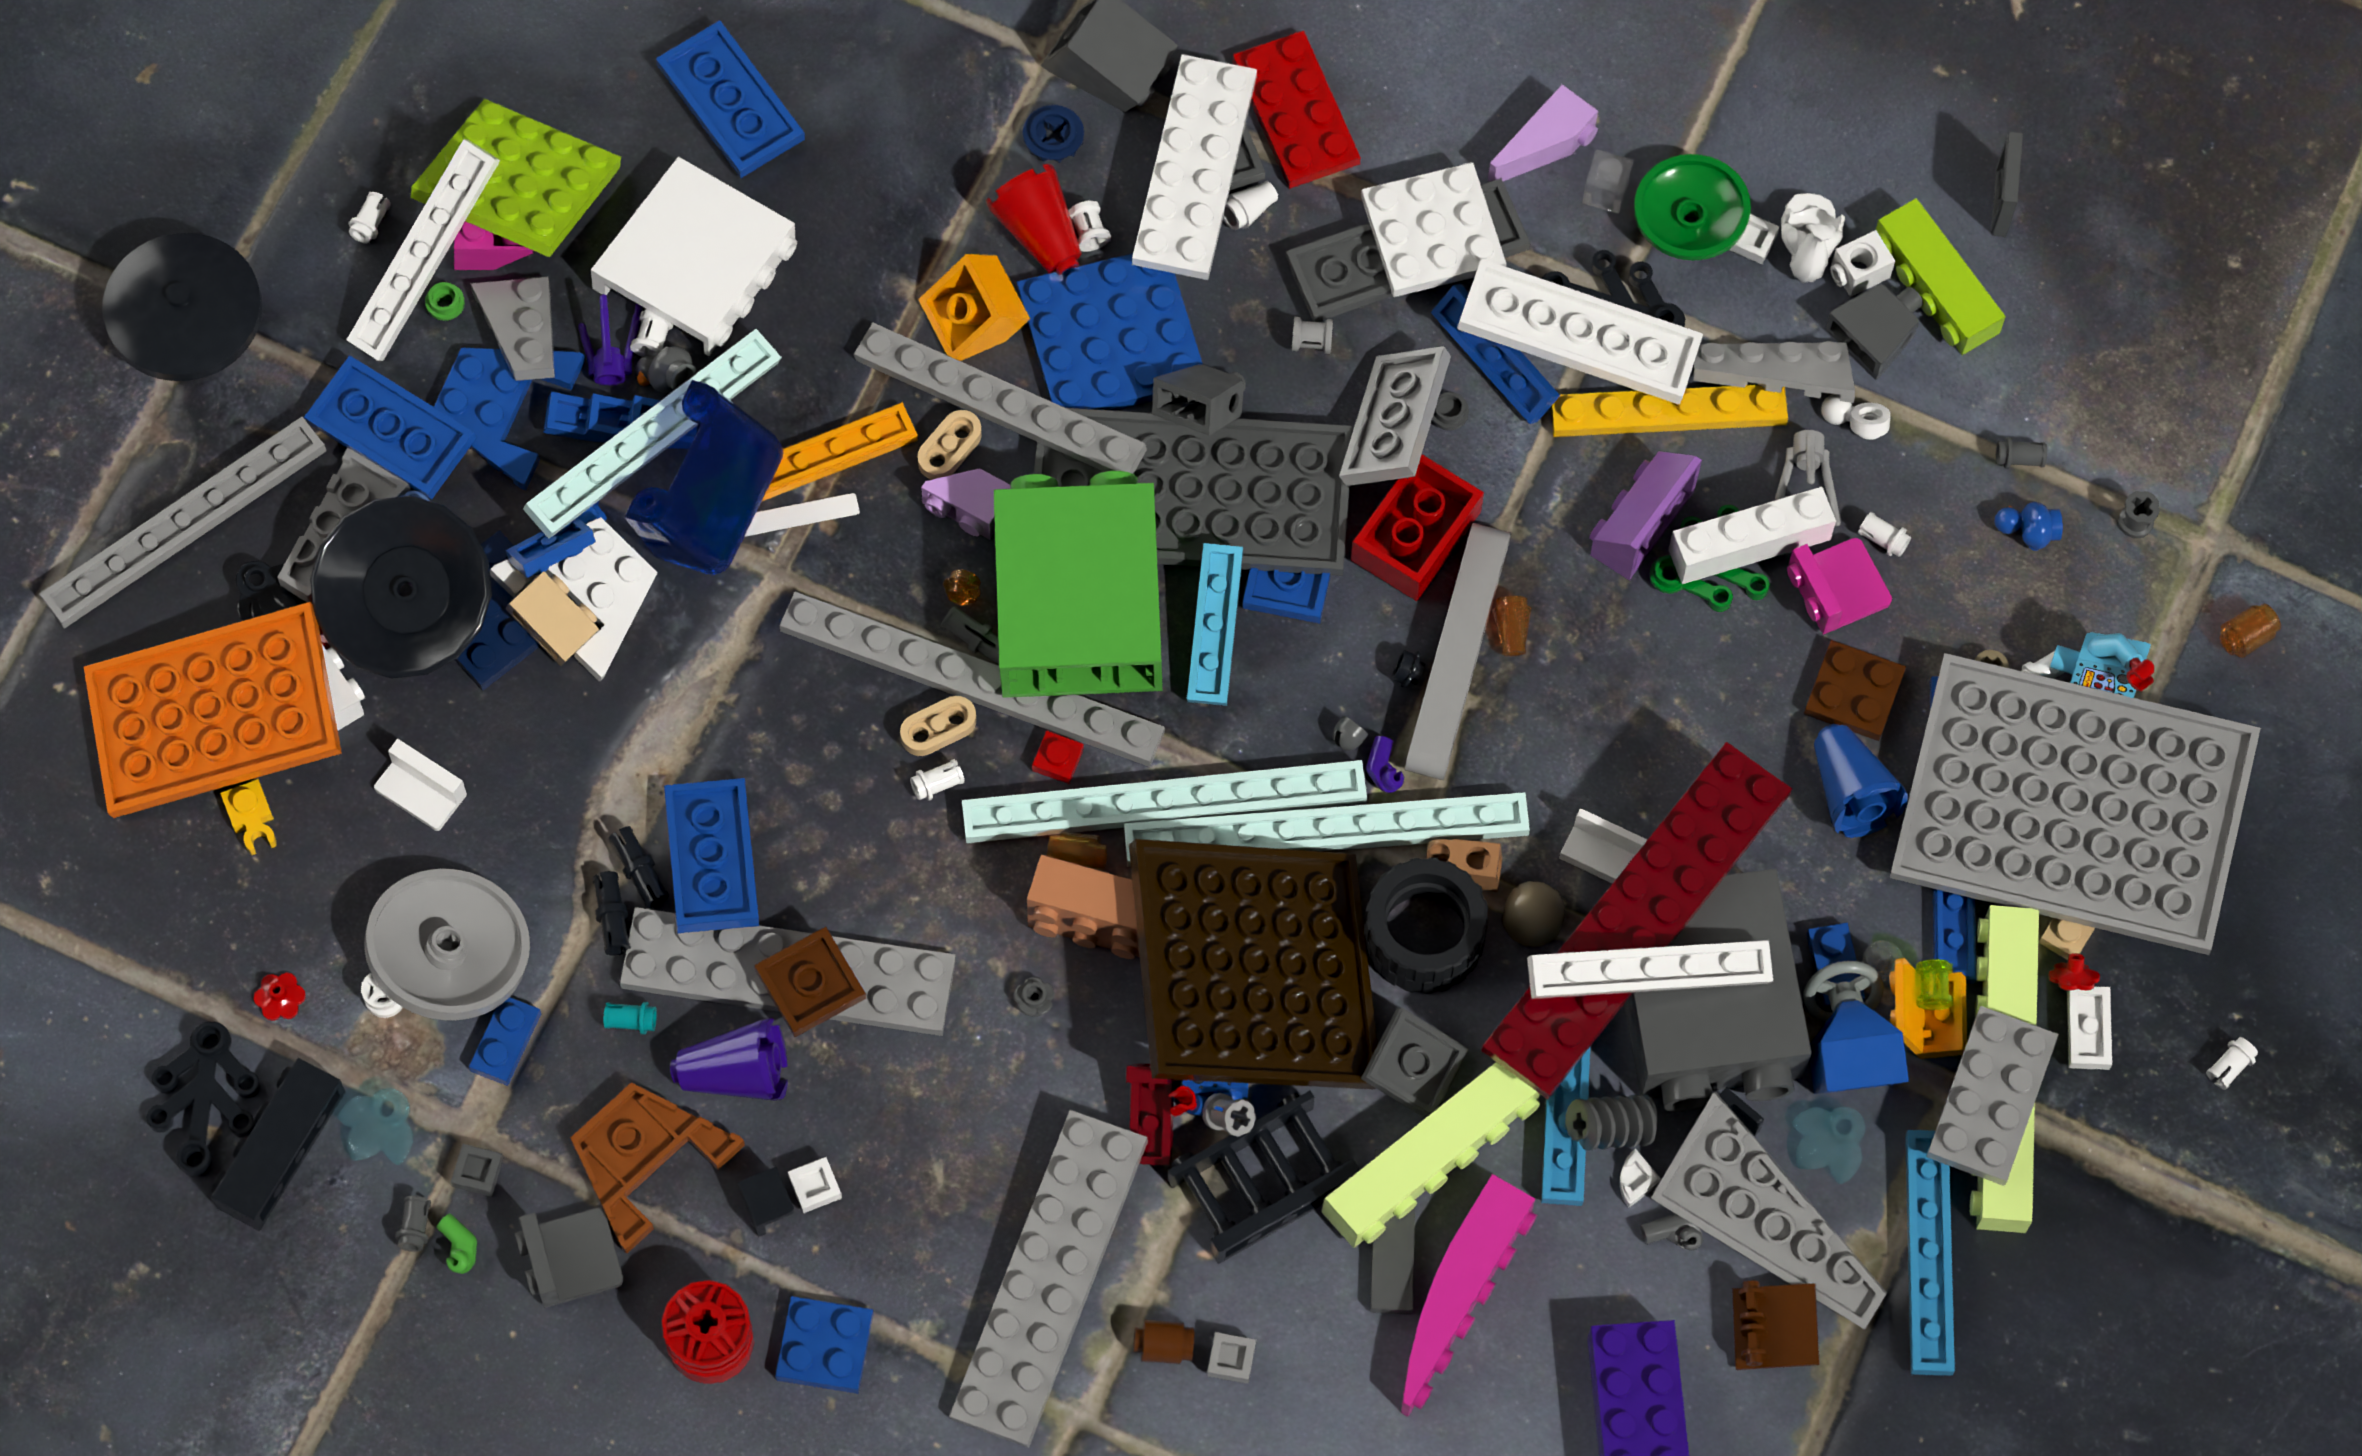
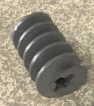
[1565,1094,1657,1151]

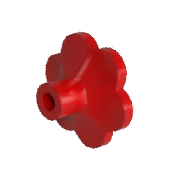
[2048,953,2100,991]
[253,973,306,1021]

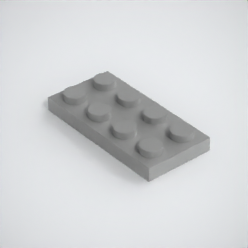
[1339,346,1451,486]
[1926,1006,2059,1186]

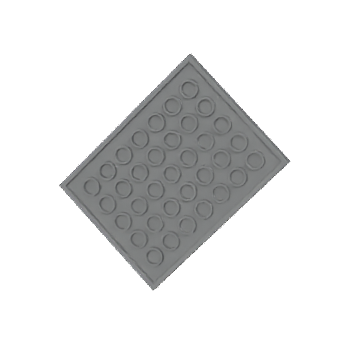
[1890,653,2261,955]

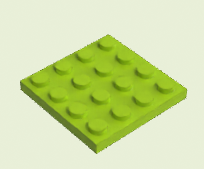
[411,99,621,257]

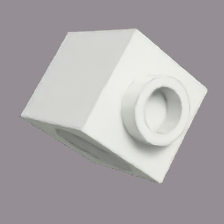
[1830,230,1895,297]

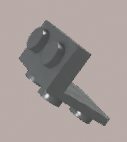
[515,1208,623,1308]

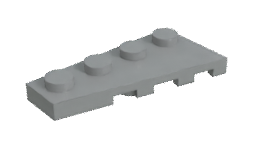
[1692,341,1855,403]
[277,448,411,603]

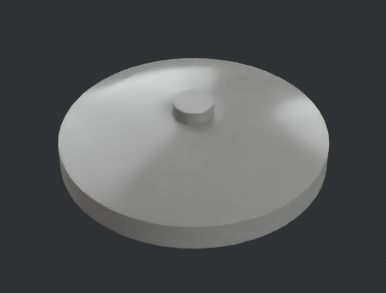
[364,869,530,1020]

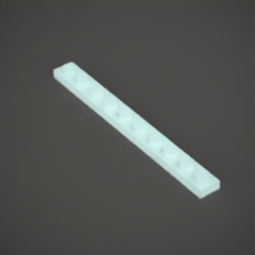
[962,760,1367,843]
[1124,792,1530,867]

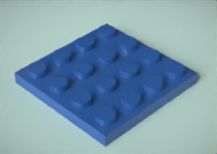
[1017,253,1203,411]

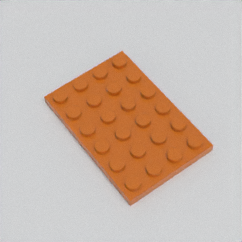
[84,602,342,818]

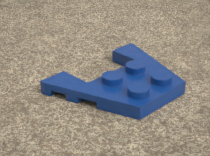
[434,348,585,490]

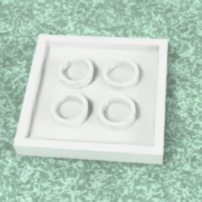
[1361,162,1506,297]

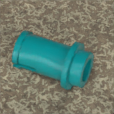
[603,1002,657,1034]

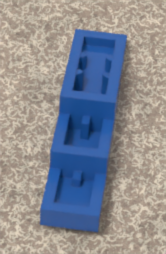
[543,392,710,449]

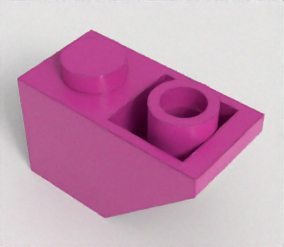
[454,221,533,270]

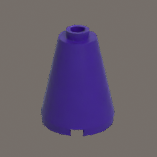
[670,1018,788,1101]

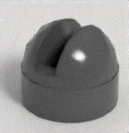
[1333,716,1368,751]

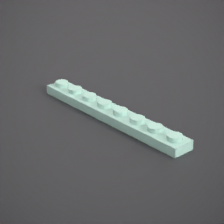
[523,329,782,539]

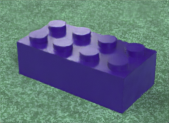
[1587,1320,1689,1456]

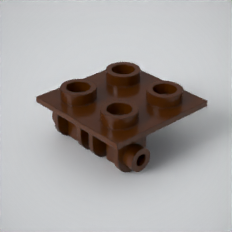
[1732,1281,1820,1370]

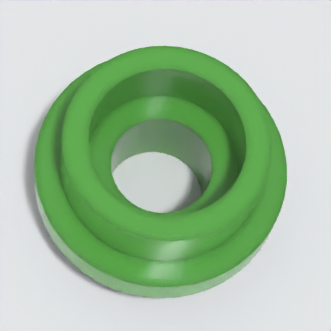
[425,282,465,321]

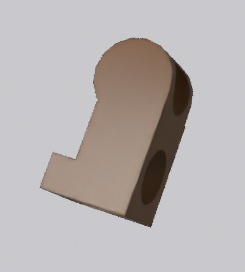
[1426,839,1503,892]

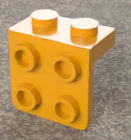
[1890,958,1967,1059]

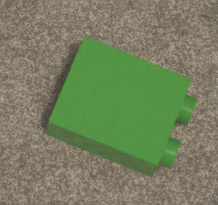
[994,471,1163,698]

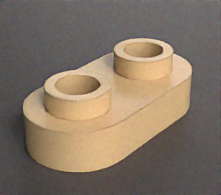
[918,410,982,480]
[900,696,976,756]

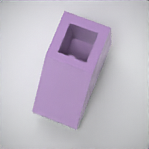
[921,468,1011,539]

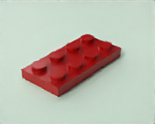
[1233,30,1361,189]

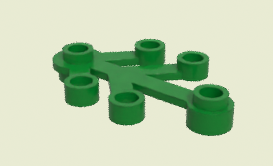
[1650,504,1770,612]

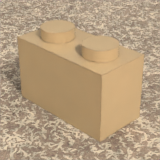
[505,571,599,666]

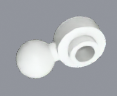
[1821,394,1890,440]

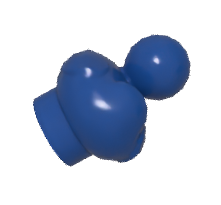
[1994,501,2063,551]

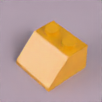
[918,254,1030,361]

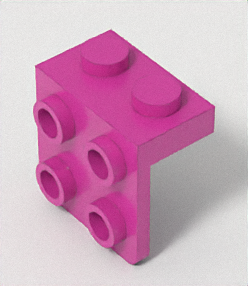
[1787,538,1892,635]

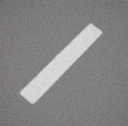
[709,493,859,542]

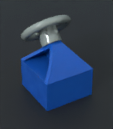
[1803,961,1909,1094]

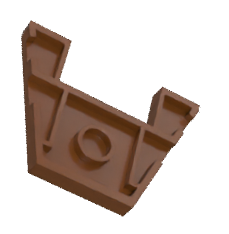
[570,1083,745,1254]

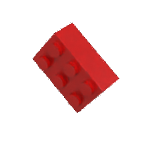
[1351,454,1484,601]

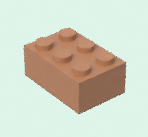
[1027,855,1140,959]

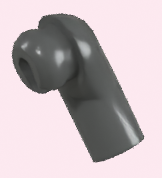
[1640,1215,1703,1251]

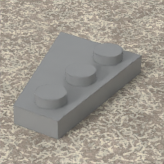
[471,277,555,381]

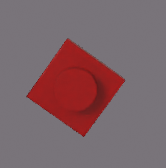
[1032,730,1084,784]

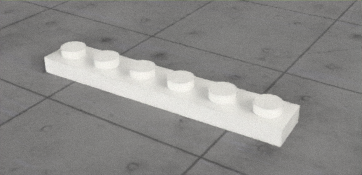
[347,139,500,361]
[1527,940,1773,999]

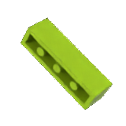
[1876,198,2006,355]

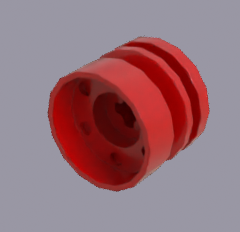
[662,1280,754,1384]

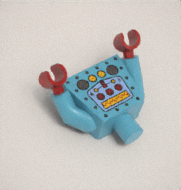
[2050,632,2155,698]

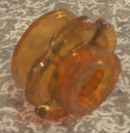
[943,569,981,605]

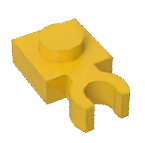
[220,779,277,855]

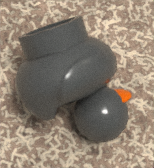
[635,346,697,394]

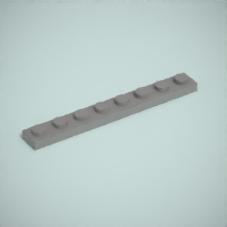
[854,323,1147,474]
[39,417,326,629]

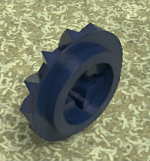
[1023,105,1084,163]

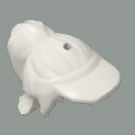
[1781,193,1845,283]

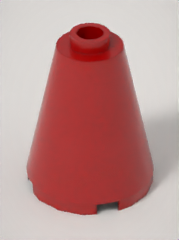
[986,164,1082,276]

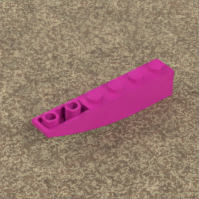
[1401,1174,1537,1417]

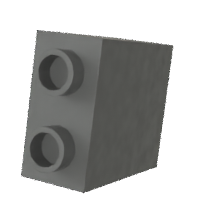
[1624,869,1811,1112]

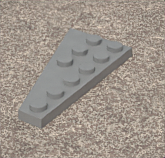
[1651,1091,1887,1329]

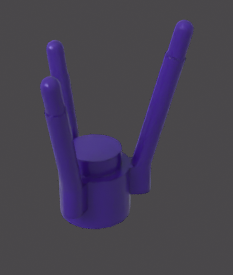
[578,294,643,386]

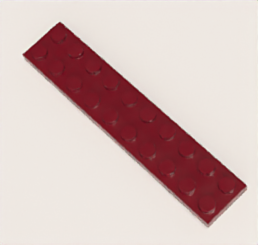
[1481,742,1792,1100]

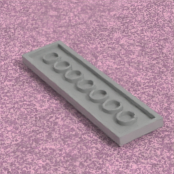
[620,907,956,1036]
[949,1110,1148,1448]

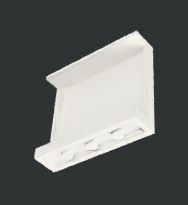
[591,157,797,356]

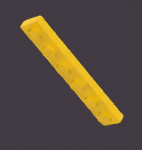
[1551,385,1788,437]

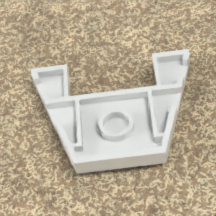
[490,517,658,682]

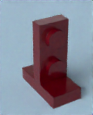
[1126,1063,1179,1165]

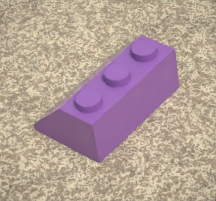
[1589,451,1702,580]

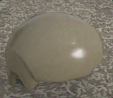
[1502,881,1565,947]

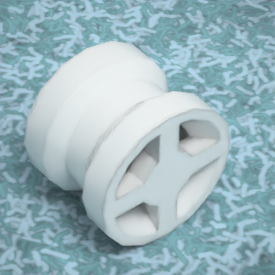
[361,973,403,1018]

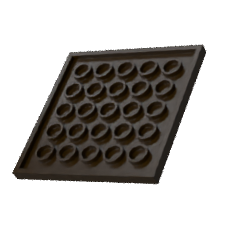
[1129,839,1378,1090]

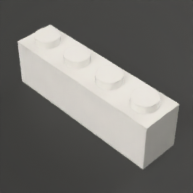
[1668,487,1836,584]

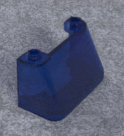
[625,380,784,575]

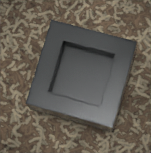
[451,1144,504,1197]

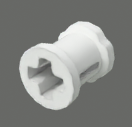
[1068,200,1111,252]
[630,309,674,357]

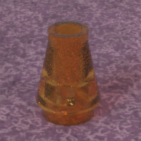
[1492,596,1532,656]

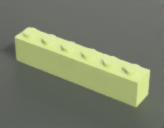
[1321,1062,1540,1248]

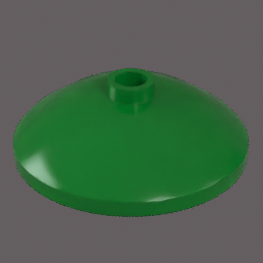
[1634,154,1751,260]

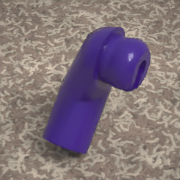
[1366,736,1404,793]

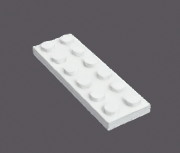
[1132,55,1257,280]
[1457,258,1703,405]

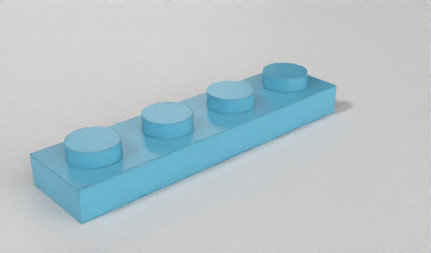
[1187,543,1243,706]

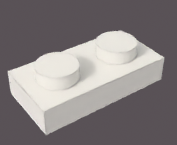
[2067,986,2112,1070]

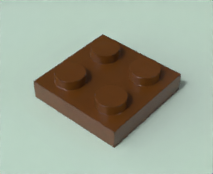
[1804,640,1906,741]
[754,927,866,1038]

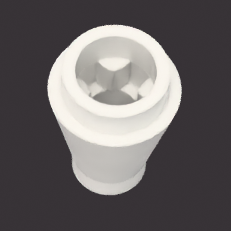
[1223,181,1278,230]

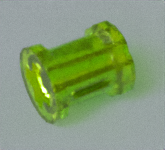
[1916,959,1953,1010]

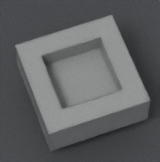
[1207,1332,1256,1384]

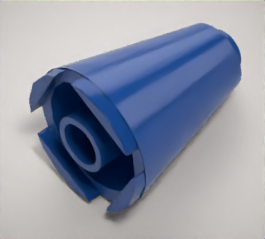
[1814,724,1908,838]

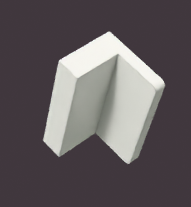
[374,739,467,831]
[1559,809,1647,883]

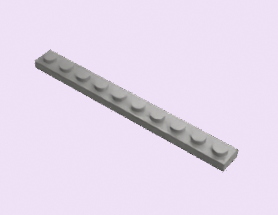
[780,592,1165,767]

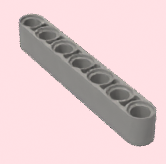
[1405,523,1511,781]

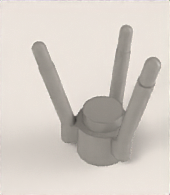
[1775,430,1841,527]

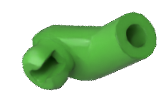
[437,1213,477,1274]

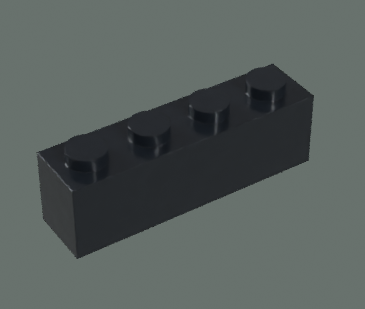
[211,1058,346,1232]

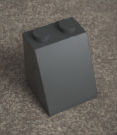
[1040,0,1178,112]

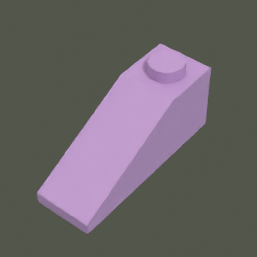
[1488,85,1598,182]

